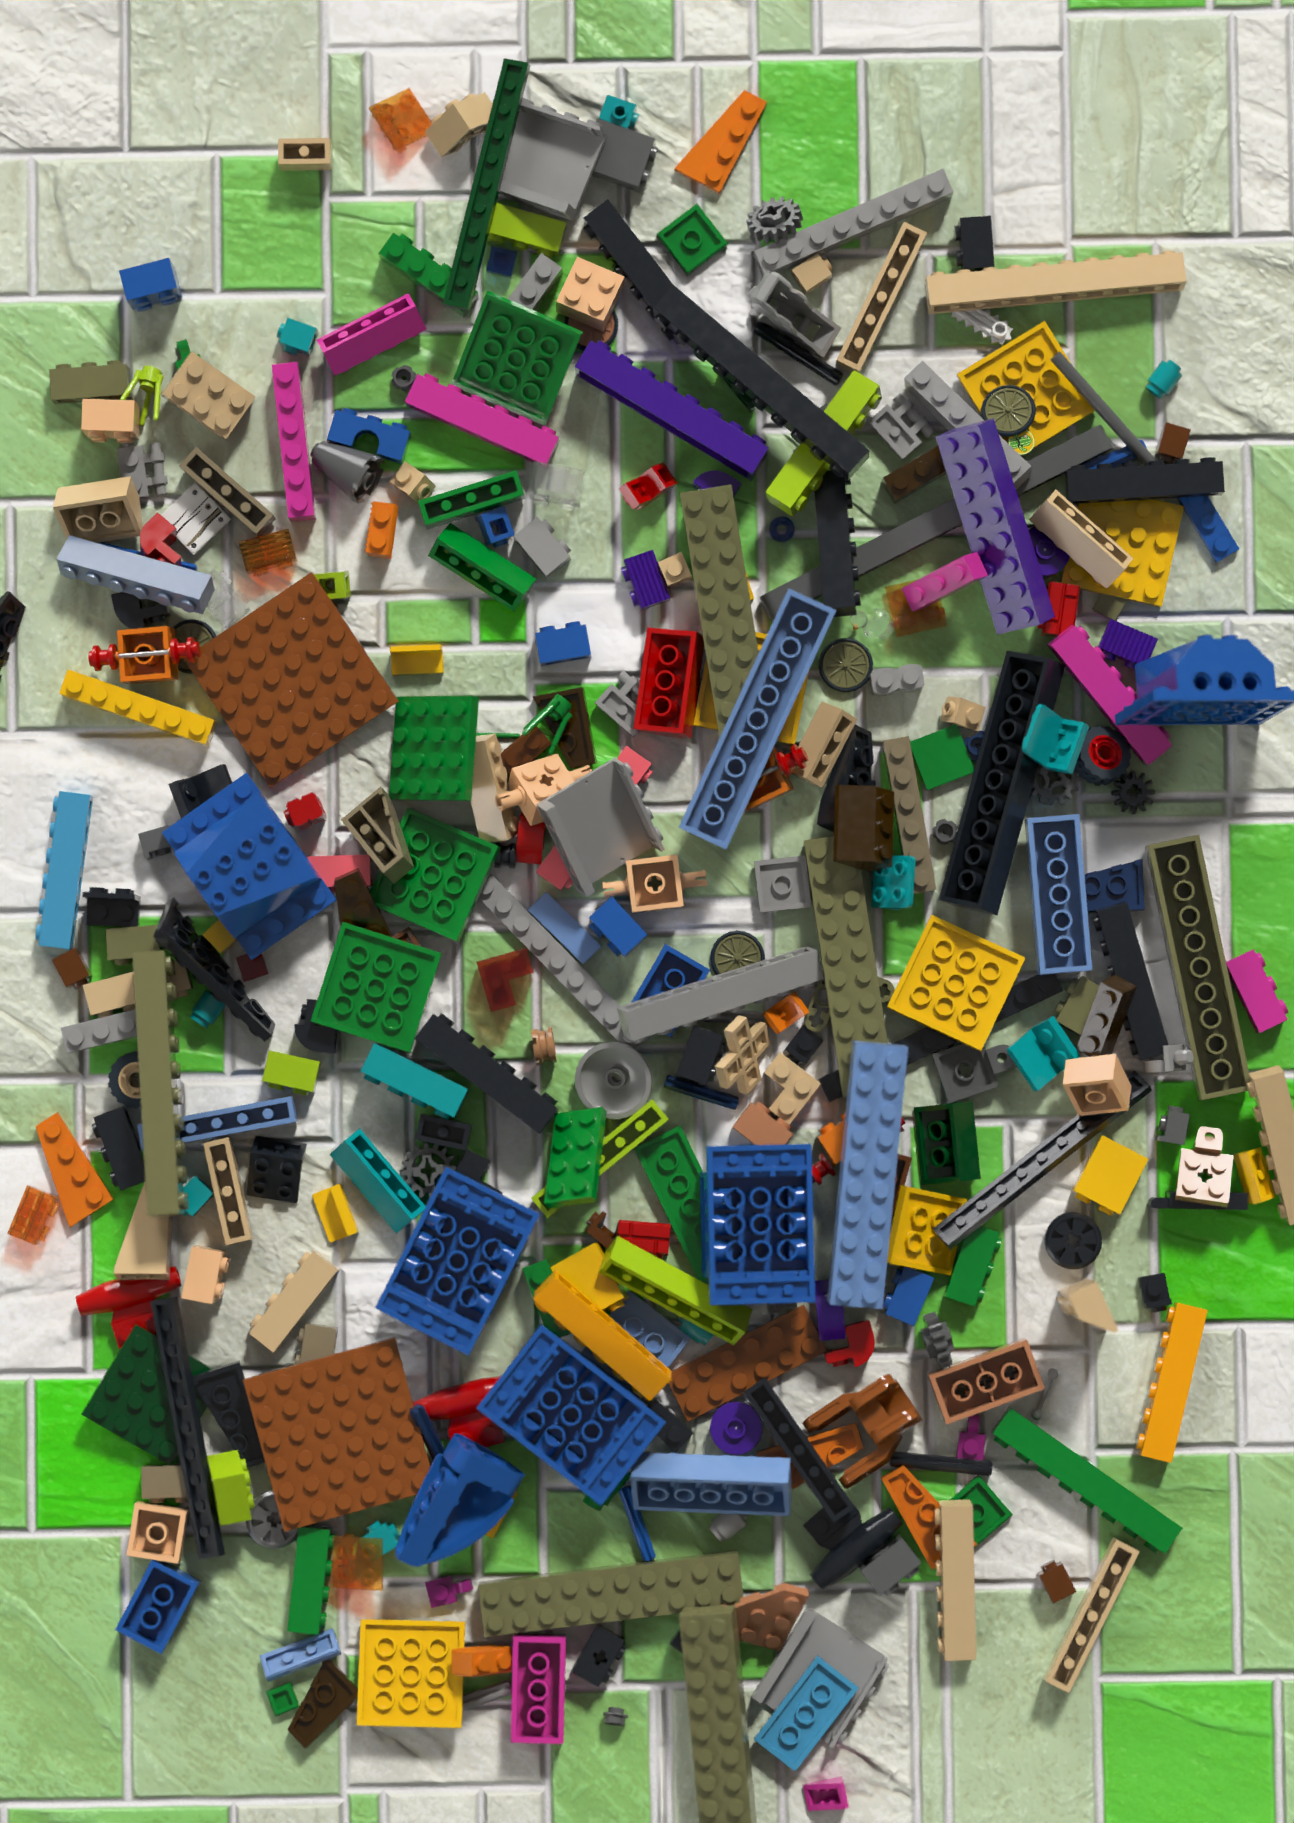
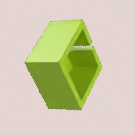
[207,1450,255,1526]

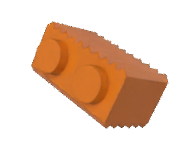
[364,501,399,559]
[452,1644,512,1678]

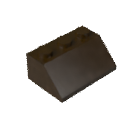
[833,785,894,872]

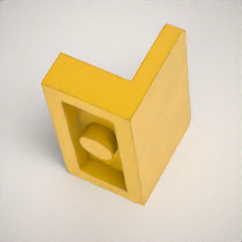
[390,645,444,676]
[1233,1147,1275,1204]
[312,1184,359,1242]

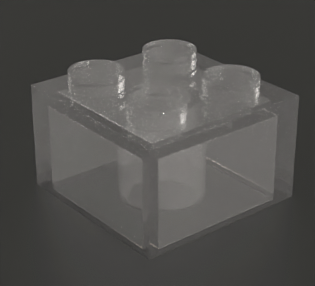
[528,461,586,511]

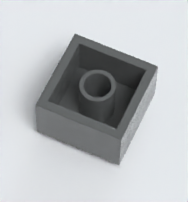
[859,1534,921,1596]

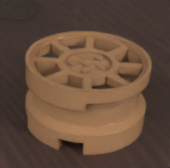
[531,1027,557,1066]

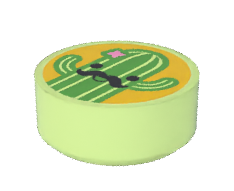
[1008,430,1035,456]

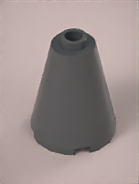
[310,441,384,504]

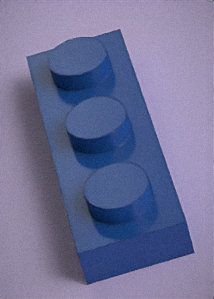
[1177,496,1239,563]

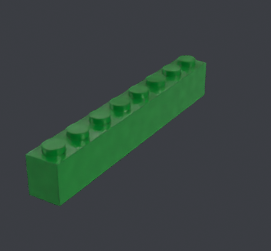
[991,1406,1183,1554]

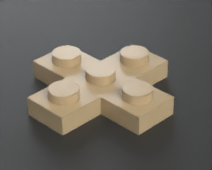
[715,1015,771,1094]

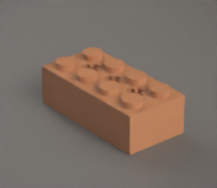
[927,1338,1045,1425]

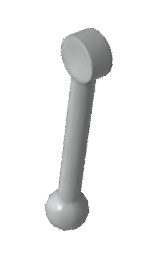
[1031,1368,1058,1420]

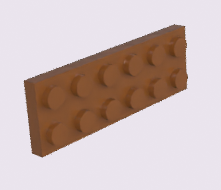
[668,1304,827,1421]

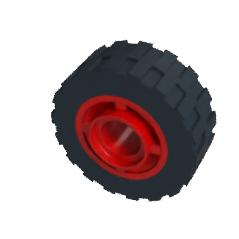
[1074,725,1131,786]

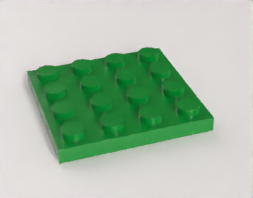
[451,291,583,426]
[389,696,479,801]
[370,807,501,942]
[311,922,442,1053]

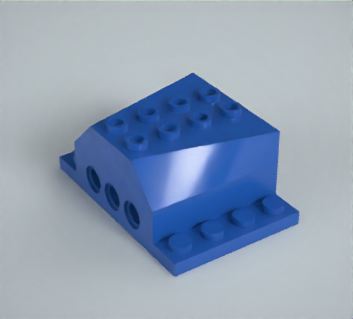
[1115,635,1294,725]
[162,773,337,960]
[700,1144,815,1305]
[375,1167,540,1355]
[477,1324,666,1505]

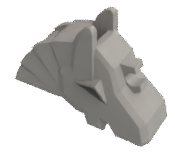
[748,272,841,358]

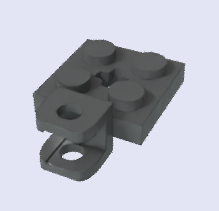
[932,1044,1015,1103]

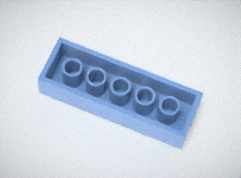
[1024,814,1092,975]
[630,1452,793,1516]

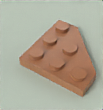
[721,1583,809,1651]

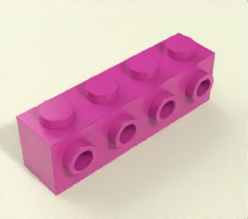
[317,293,426,376]

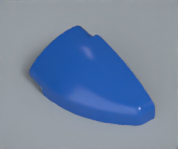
[395,1433,525,1567]

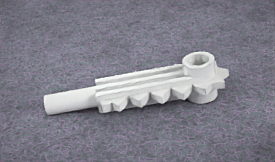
[951,309,1013,345]

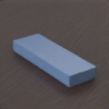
[528,892,601,965]
[260,1628,342,1682]

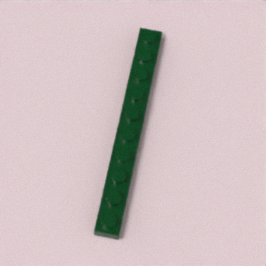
[443,58,530,312]

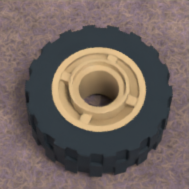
[108,1051,141,1109]

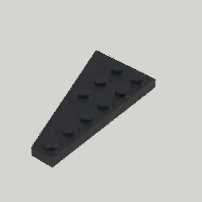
[153,897,276,1042]

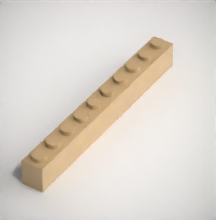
[925,250,1187,314]

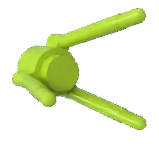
[120,365,164,426]

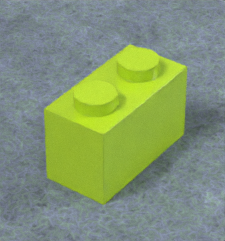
[262,1050,322,1096]

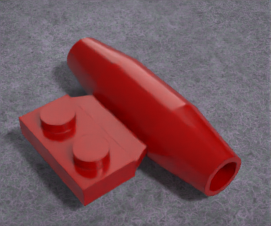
[76,1266,182,1348]
[413,1376,505,1447]

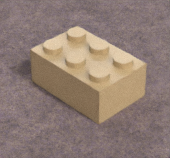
[161,352,255,440]

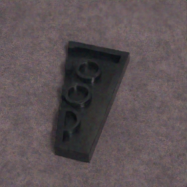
[192,1361,265,1468]

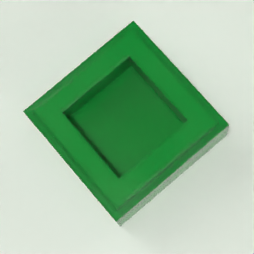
[266,1682,300,1717]

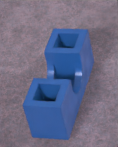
[327,408,411,464]

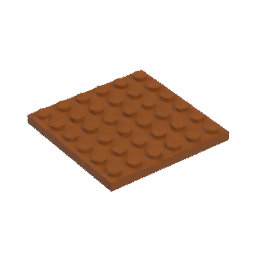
[184,572,399,788]
[243,1337,430,1532]

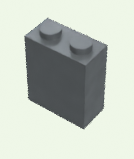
[591,118,658,192]

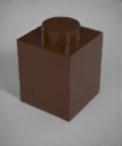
[1155,422,1191,464]
[52,948,92,990]
[1037,1560,1077,1604]

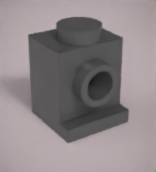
[138,825,172,860]
[1156,1106,1190,1145]

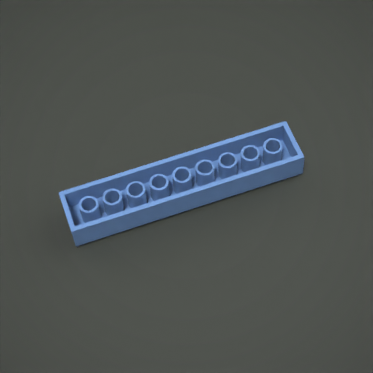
[679,589,836,849]
[827,1040,908,1309]

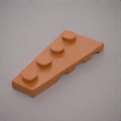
[674,90,767,194]
[35,1112,114,1228]
[756,1422,863,1490]
[881,1465,977,1570]

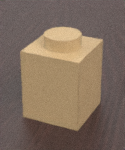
[791,253,833,296]
[658,552,692,589]

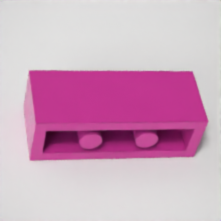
[902,552,988,612]
[1226,949,1289,1034]

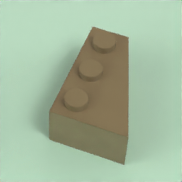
[341,787,414,884]

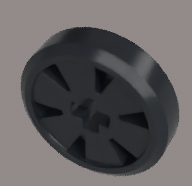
[1044,1212,1102,1269]

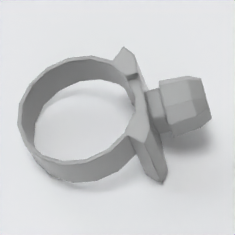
[1143,1044,1194,1073]

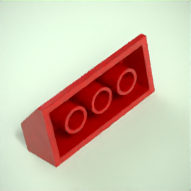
[633,627,704,739]

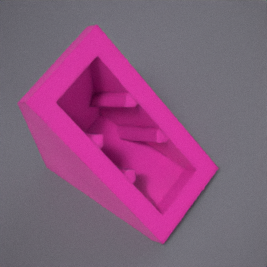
[803,1776,849,1811]

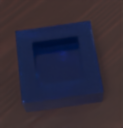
[486,245,518,278]

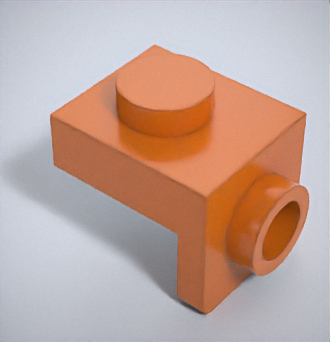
[763,991,809,1034]

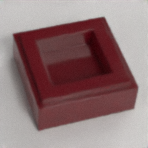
[236,954,269,982]

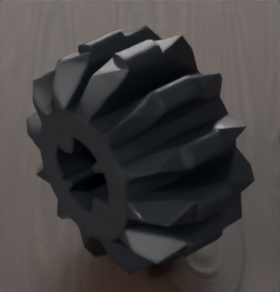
[1111,770,1155,815]

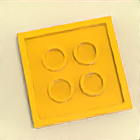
[887,1185,967,1276]

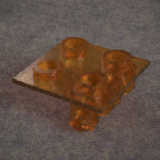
[369,88,432,154]
[885,580,947,637]
[332,1533,383,1591]

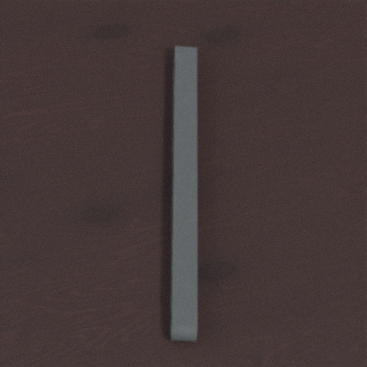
[759,425,1113,621]

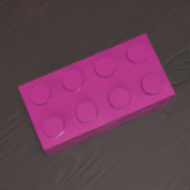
[511,1633,566,1744]

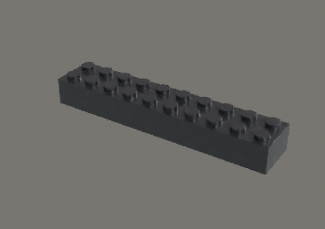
[939,651,1065,915]

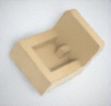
[389,461,436,505]
[940,696,986,732]

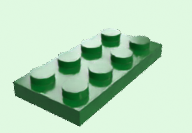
[544,1107,607,1209]

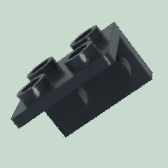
[168,764,232,818]
[82,887,141,927]
[246,1136,307,1203]

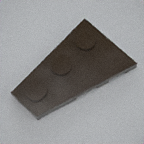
[533,687,597,769]
[334,868,392,937]
[287,1658,358,1749]

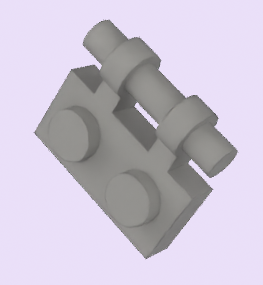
[868,393,935,461]
[117,443,168,499]
[595,671,639,738]

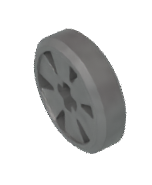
[246,1490,299,1549]

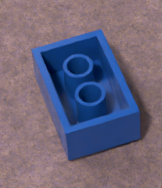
[631,944,710,1038]
[115,1560,201,1654]

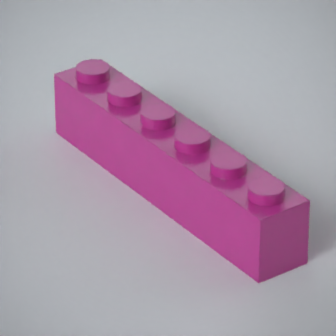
[272,362,316,522]
[405,373,559,469]
[1047,625,1172,765]

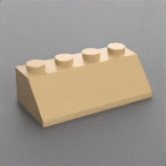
[1057,1278,1119,1333]

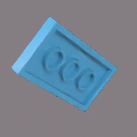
[753,1655,859,1771]

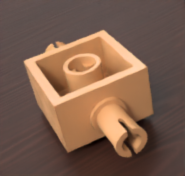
[495,754,592,826]
[602,855,707,914]

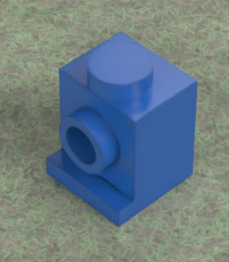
[475,506,515,548]

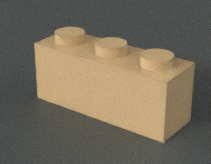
[791,702,858,788]

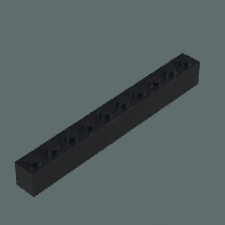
[653,285,870,480]

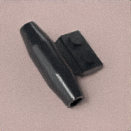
[803,1505,903,1591]

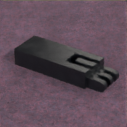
[1148,1191,1248,1210]

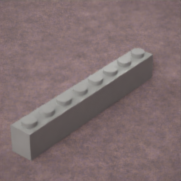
[754,169,954,277]
[617,946,824,1043]

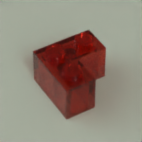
[477,948,535,1013]

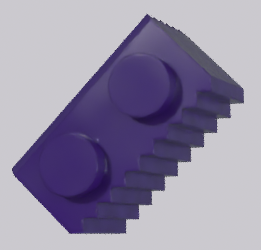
[621,550,670,611]
[1098,619,1158,671]

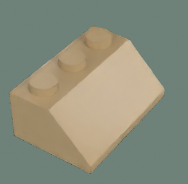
[53,476,143,543]

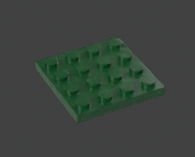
[81,1323,213,1465]

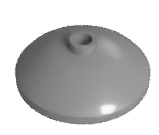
[575,1042,652,1119]

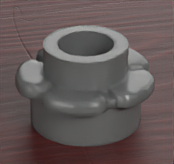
[392,365,417,391]
[932,819,957,845]
[603,1707,628,1726]

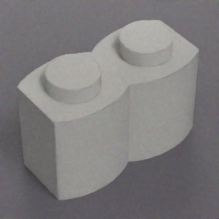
[869,664,924,696]

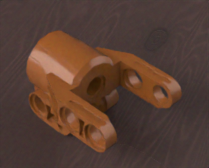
[802,1374,923,1489]

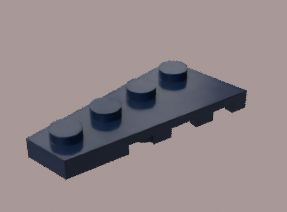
[1084,858,1145,912]

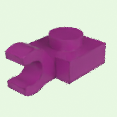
[956,1414,986,1460]
[425,1575,473,1608]

